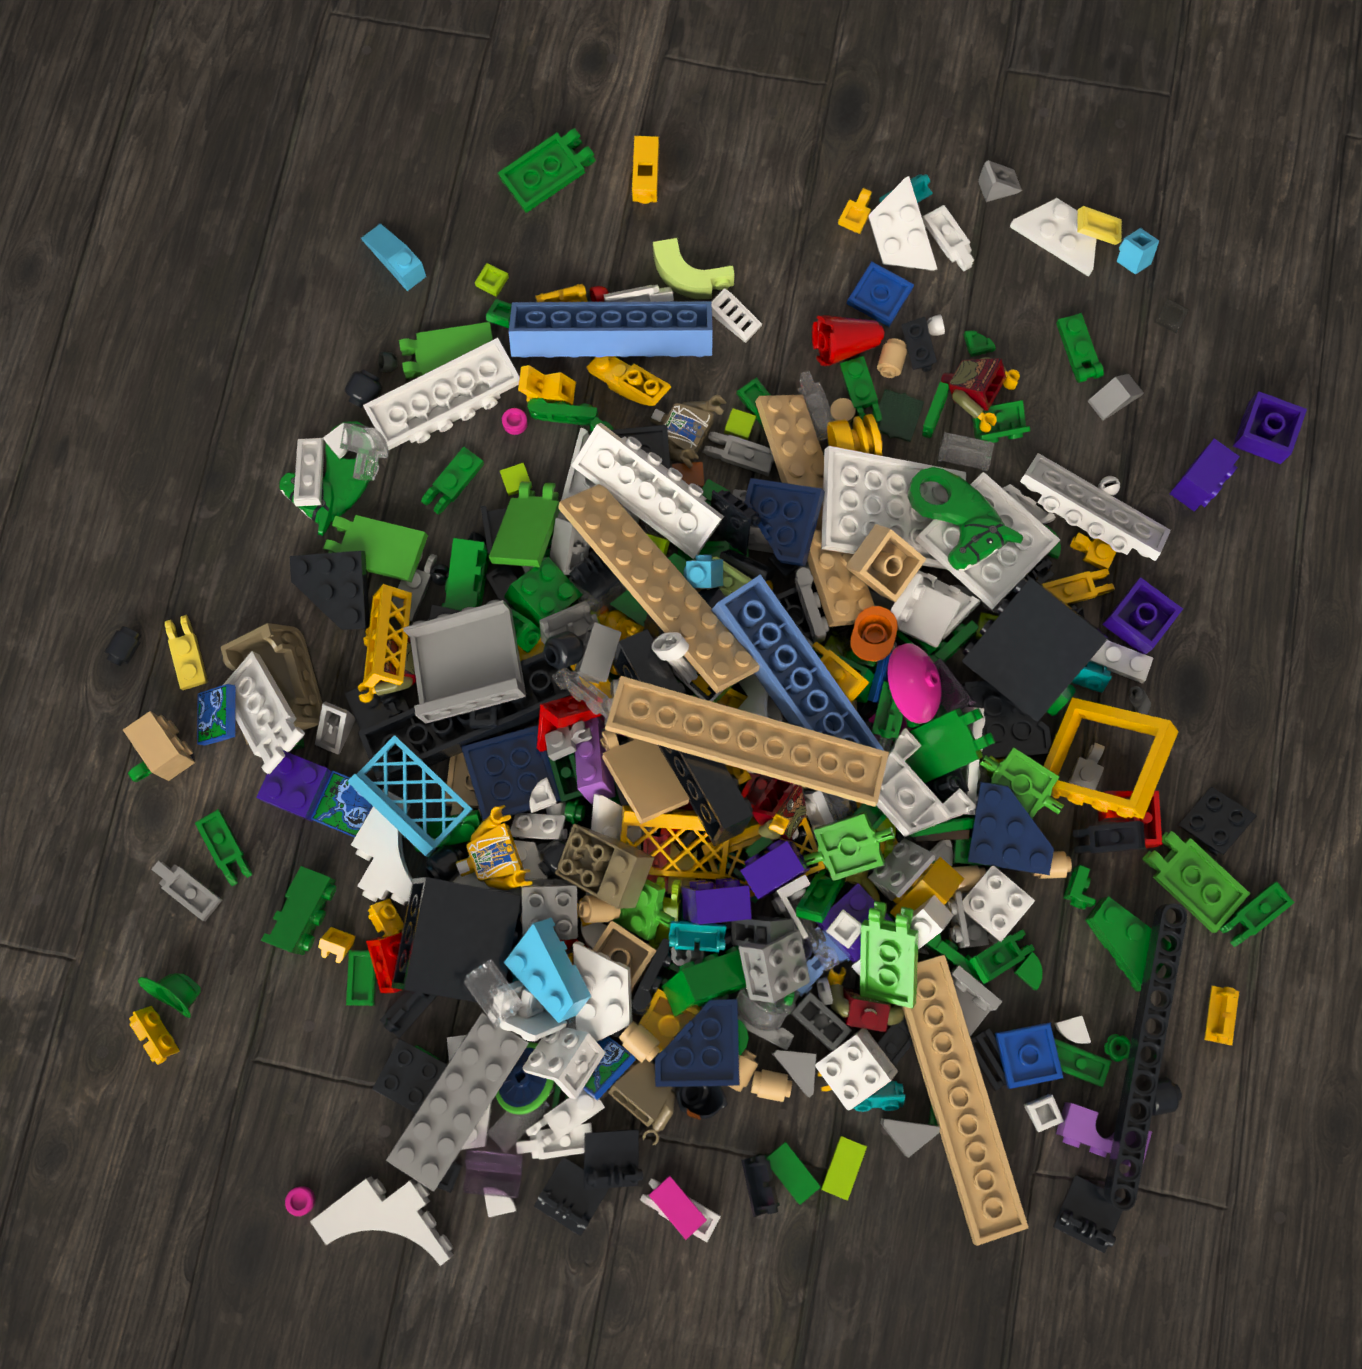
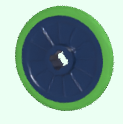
[496,1042,554,1114]

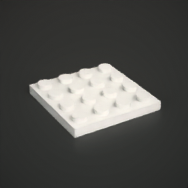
[915,472,1060,610]

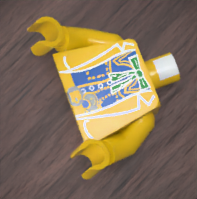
[456,805,532,890]

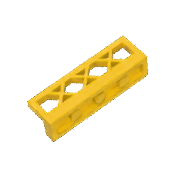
[363,584,412,688]

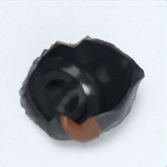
[674,1086,728,1120]

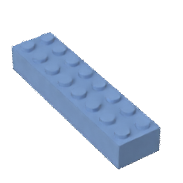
[509,301,712,358]
[711,575,884,751]

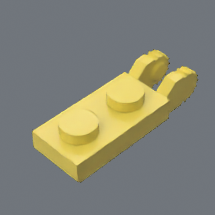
[164,615,208,690]

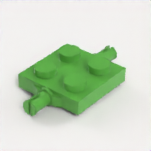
[979,747,1064,819]
[804,811,895,881]
[613,879,675,941]

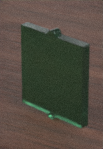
[876,389,924,442]

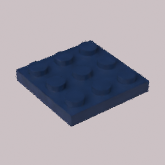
[461,725,561,821]

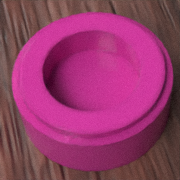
[502,408,528,435]
[285,1186,315,1216]

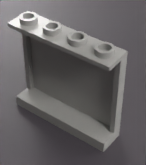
[403,600,526,723]

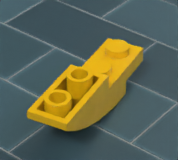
[587,356,671,406]

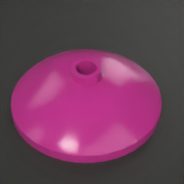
[888,643,942,724]

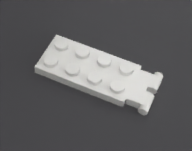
[223,651,305,774]

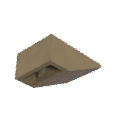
[555,824,655,909]

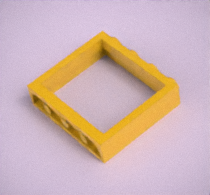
[1044,697,1178,819]

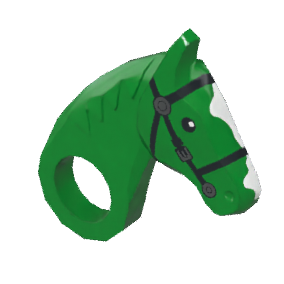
[279,421,377,536]
[907,467,1024,571]

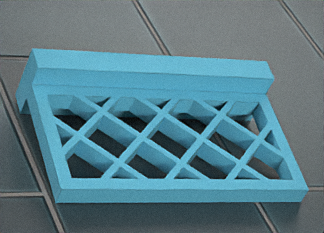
[347,735,473,857]

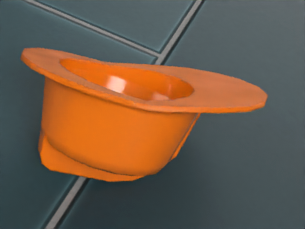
[851,606,897,661]

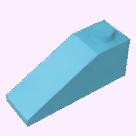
[362,224,426,291]

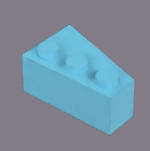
[504,917,591,1023]

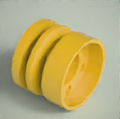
[827,414,882,456]

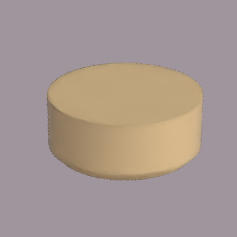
[830,398,856,423]

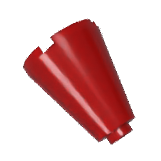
[812,315,884,366]

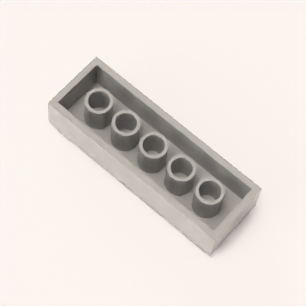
[386,1012,529,1191]

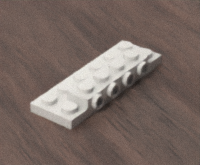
[363,338,520,451]
[572,423,724,559]
[1020,453,1171,561]

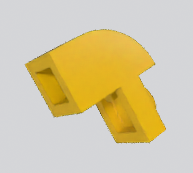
[518,365,576,405]

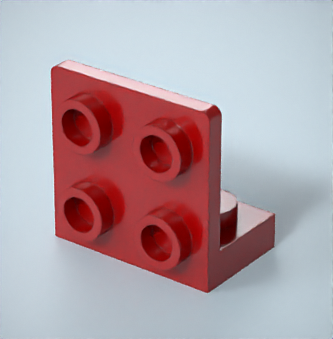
[537,692,603,752]
[366,932,402,993]

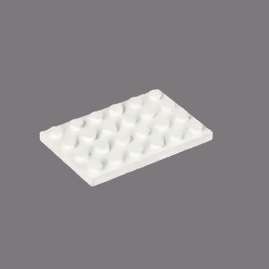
[821,446,966,570]

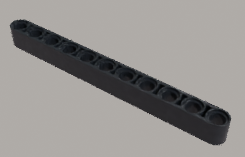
[1104,903,1187,1211]

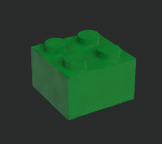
[504,557,583,629]

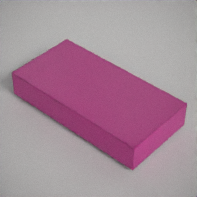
[649,1176,707,1240]

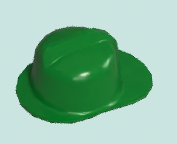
[138,973,201,1018]

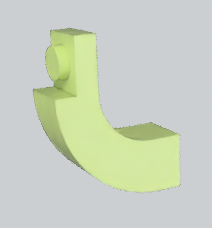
[653,238,735,299]

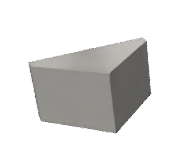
[978,160,1022,202]
[1088,374,1144,421]
[315,701,356,755]
[772,1050,816,1098]
[880,1118,940,1158]

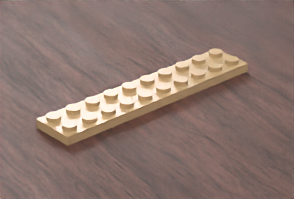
[755,395,875,627]
[558,484,760,694]
[605,676,889,807]
[902,955,1028,1246]

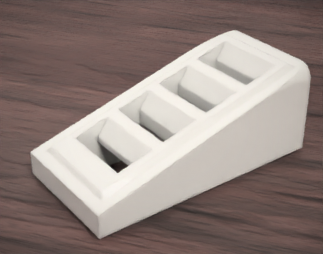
[712,288,762,343]

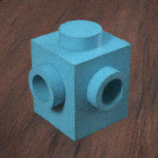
[1117,228,1159,274]
[684,555,723,588]

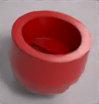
[590,286,609,302]

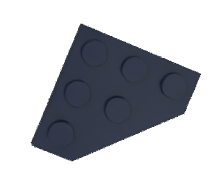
[744,478,825,567]
[968,781,1054,876]
[655,999,740,1087]

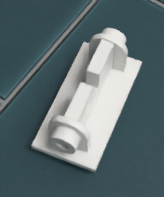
[511,813,568,840]

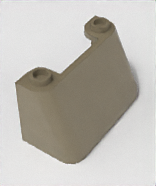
[221,623,323,745]

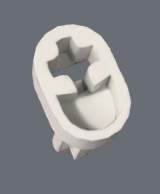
[652,632,698,684]

